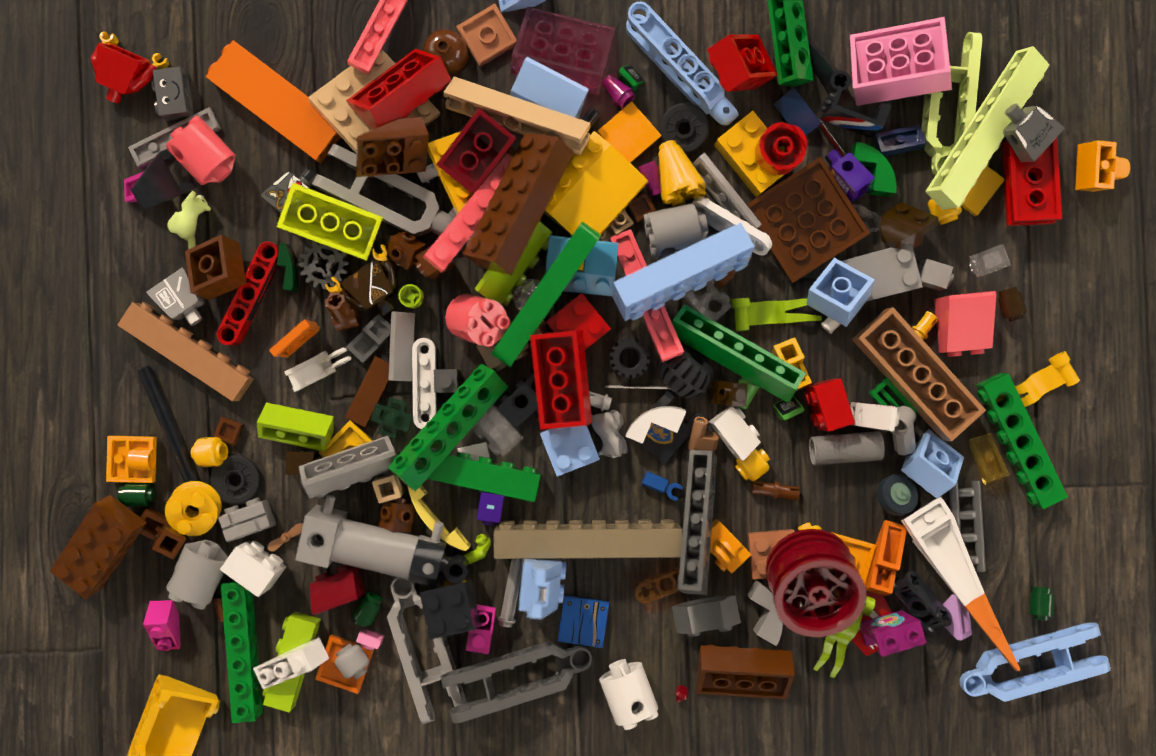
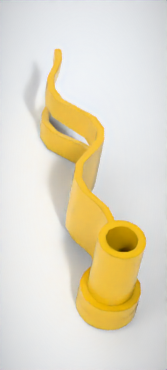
[996,351,1080,407]

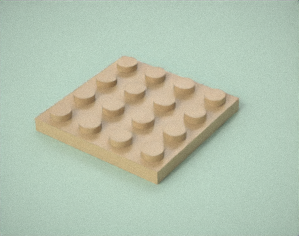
[308,50,440,154]

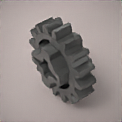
[298,241,350,290]

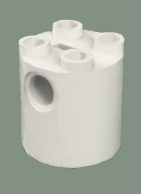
[599,659,658,730]

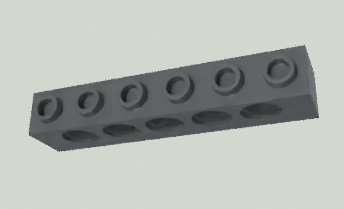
[678,450,717,595]

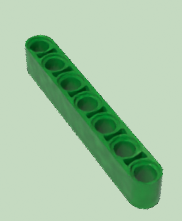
[491,221,601,367]

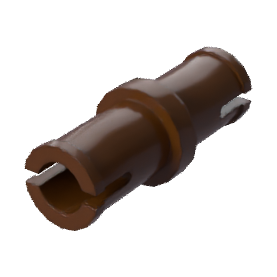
[752,481,800,501]

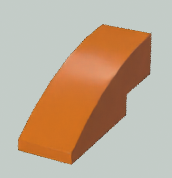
[865,520,907,596]

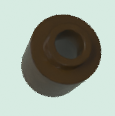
[997,287,1027,322]

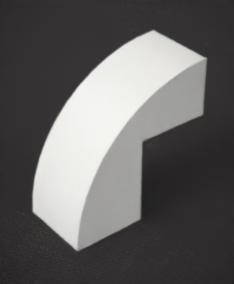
[626,406,686,443]

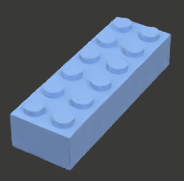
[613,222,755,321]

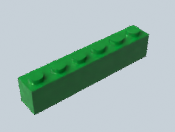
[672,304,806,403]
[405,445,541,502]

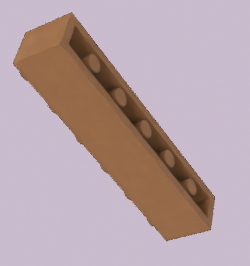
[117,302,254,401]

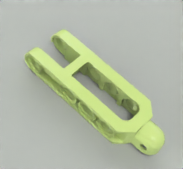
[921,32,982,176]

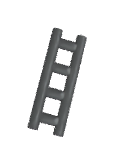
[949,480,986,572]

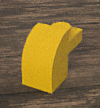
[772,337,812,391]

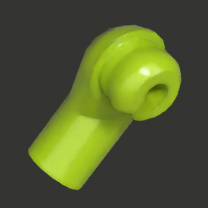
[463,534,491,564]

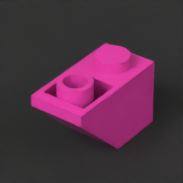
[143,600,180,651]
[466,604,496,654]

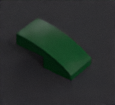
[277,242,298,292]

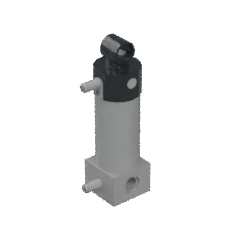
[295,495,470,587]

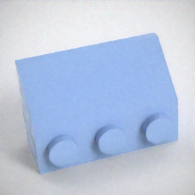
[510,57,589,119]

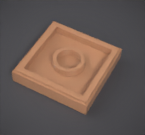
[456,4,519,67]

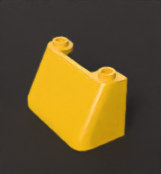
[127,674,220,756]

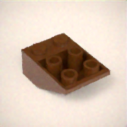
[356,117,429,177]

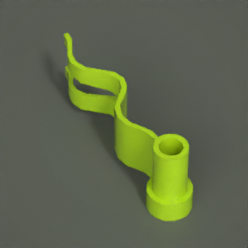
[731,298,822,331]
[813,595,875,678]

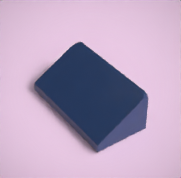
[773,87,821,136]

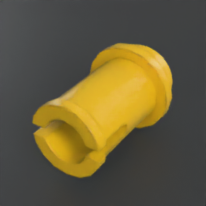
[912,311,939,340]

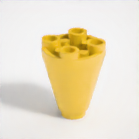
[658,140,706,207]

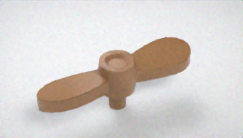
[267,523,303,551]

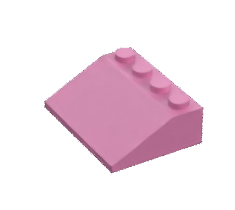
[850,17,952,106]

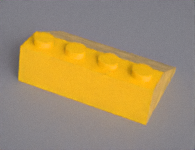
[544,131,649,236]

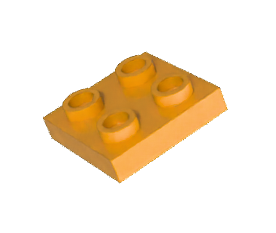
[106,436,157,483]

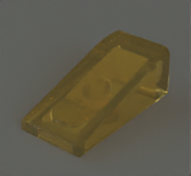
[968,433,1009,485]

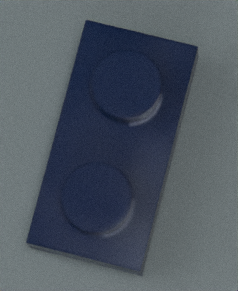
[874,125,926,157]

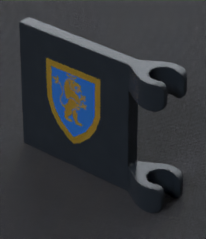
[636,389,702,465]

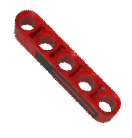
[217,242,279,346]

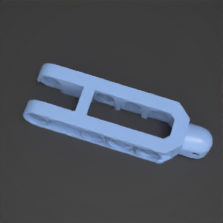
[626,1,739,125]
[960,623,1111,702]

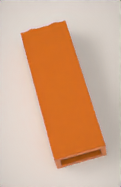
[205,40,341,164]

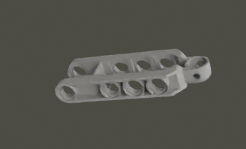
[312,144,453,238]
[387,577,467,724]

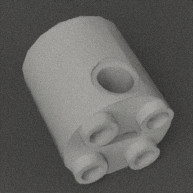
[643,203,708,258]
[166,540,228,609]

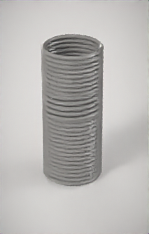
[809,431,885,466]

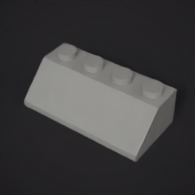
[299,436,396,499]

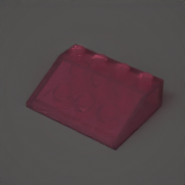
[510,7,615,96]

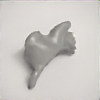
[592,410,628,458]

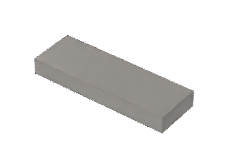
[389,312,415,381]

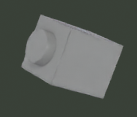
[918,259,954,291]

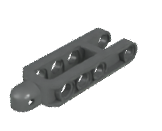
[440,641,592,723]

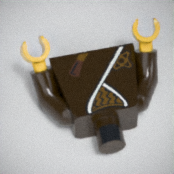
[325,245,397,316]

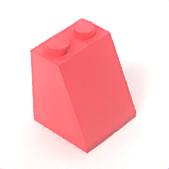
[934,291,996,357]

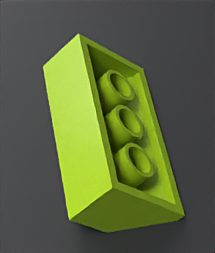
[475,221,553,307]

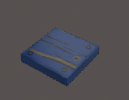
[558,595,609,648]

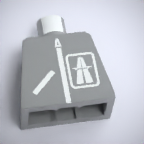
[147,267,205,326]

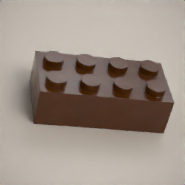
[50,495,147,600]

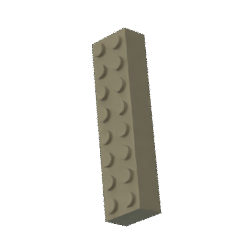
[494,519,682,559]

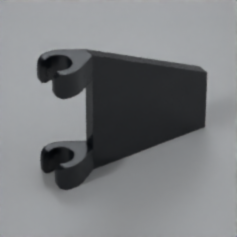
[130,149,197,211]

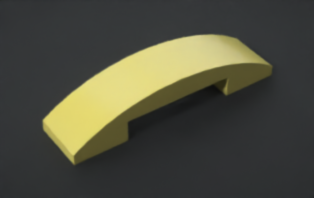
[408,485,471,551]

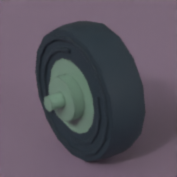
[877,474,918,516]

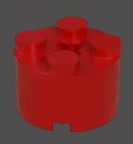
[755,122,807,176]

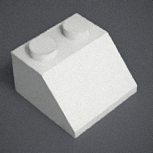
[708,406,761,461]

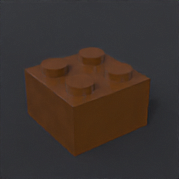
[185,235,246,300]

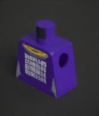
[825,149,875,204]

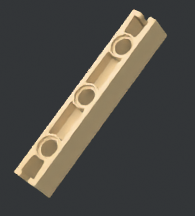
[443,77,590,155]

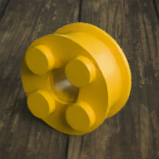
[165,481,222,536]

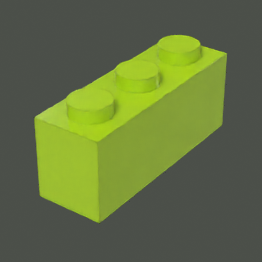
[257,403,334,452]

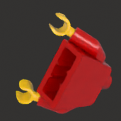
[90,32,169,103]

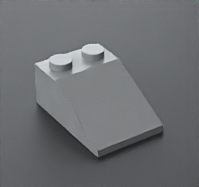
[841,244,923,302]

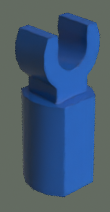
[641,471,683,500]

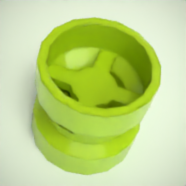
[399,284,424,309]

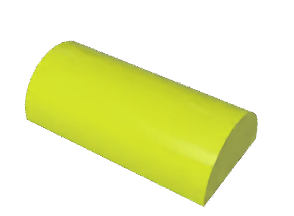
[277,182,383,261]

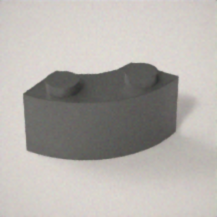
[672,596,741,637]

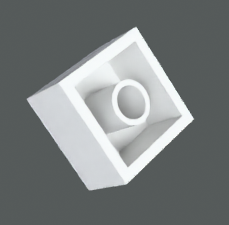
[220,540,287,597]

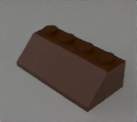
[696,645,795,699]

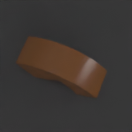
[140,507,186,559]

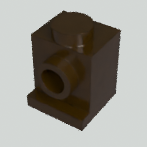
[710,381,748,406]

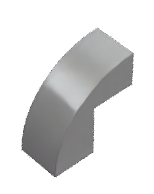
[747,580,783,646]

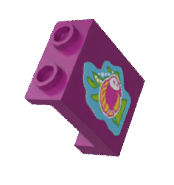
[859,610,926,656]

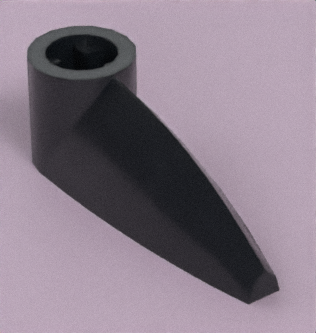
[808,41,851,95]

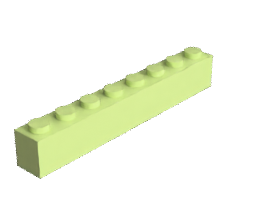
[925,46,1049,210]

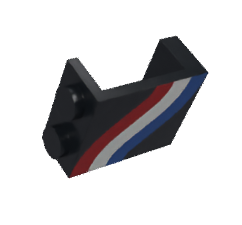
[820,86,891,138]

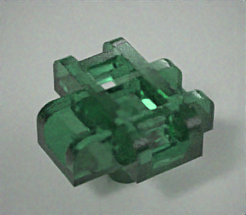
[370,397,413,439]

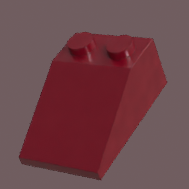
[436,108,517,194]

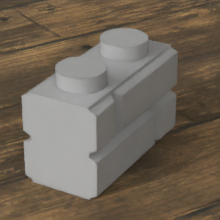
[218,498,276,543]

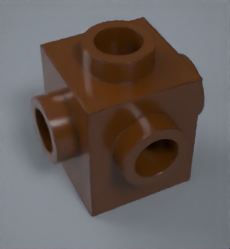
[386,230,426,270]
[379,497,415,532]

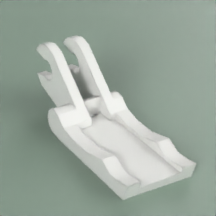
[285,348,351,392]

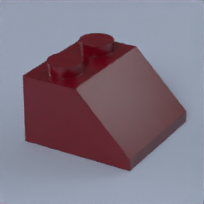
[309,565,366,615]

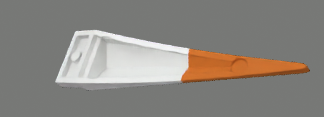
[901,497,1020,671]

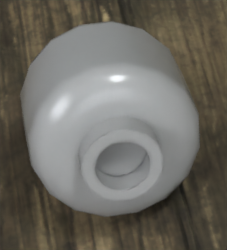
[335,643,369,679]

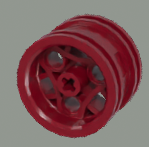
[765,529,866,637]

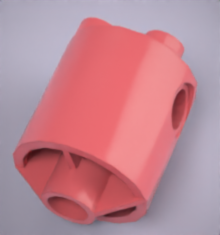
[166,115,236,185]
[445,294,510,347]

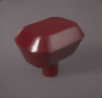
[675,685,689,702]

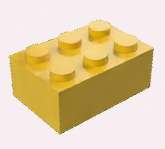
[714,111,785,198]

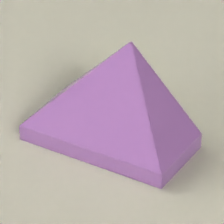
[941,594,972,640]

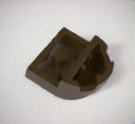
[880,202,938,249]

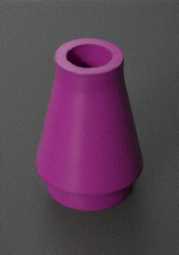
[602,74,635,108]
[638,161,661,196]

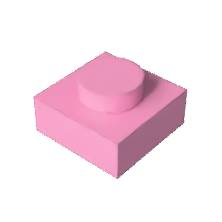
[356,628,385,650]

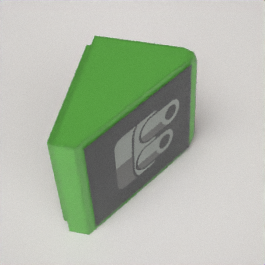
[773,396,804,421]

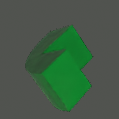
[850,142,897,197]

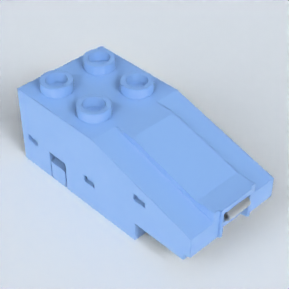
[519,558,566,619]

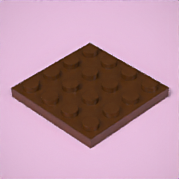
[746,156,870,284]

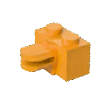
[1075,141,1130,192]
[710,519,752,573]

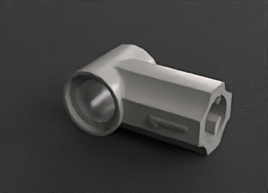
[891,406,916,455]

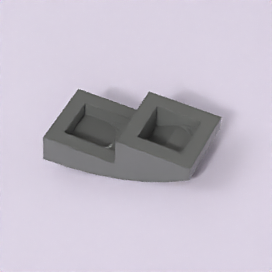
[346,314,391,365]

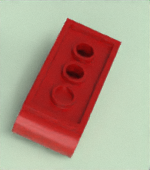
[1001,136,1062,226]

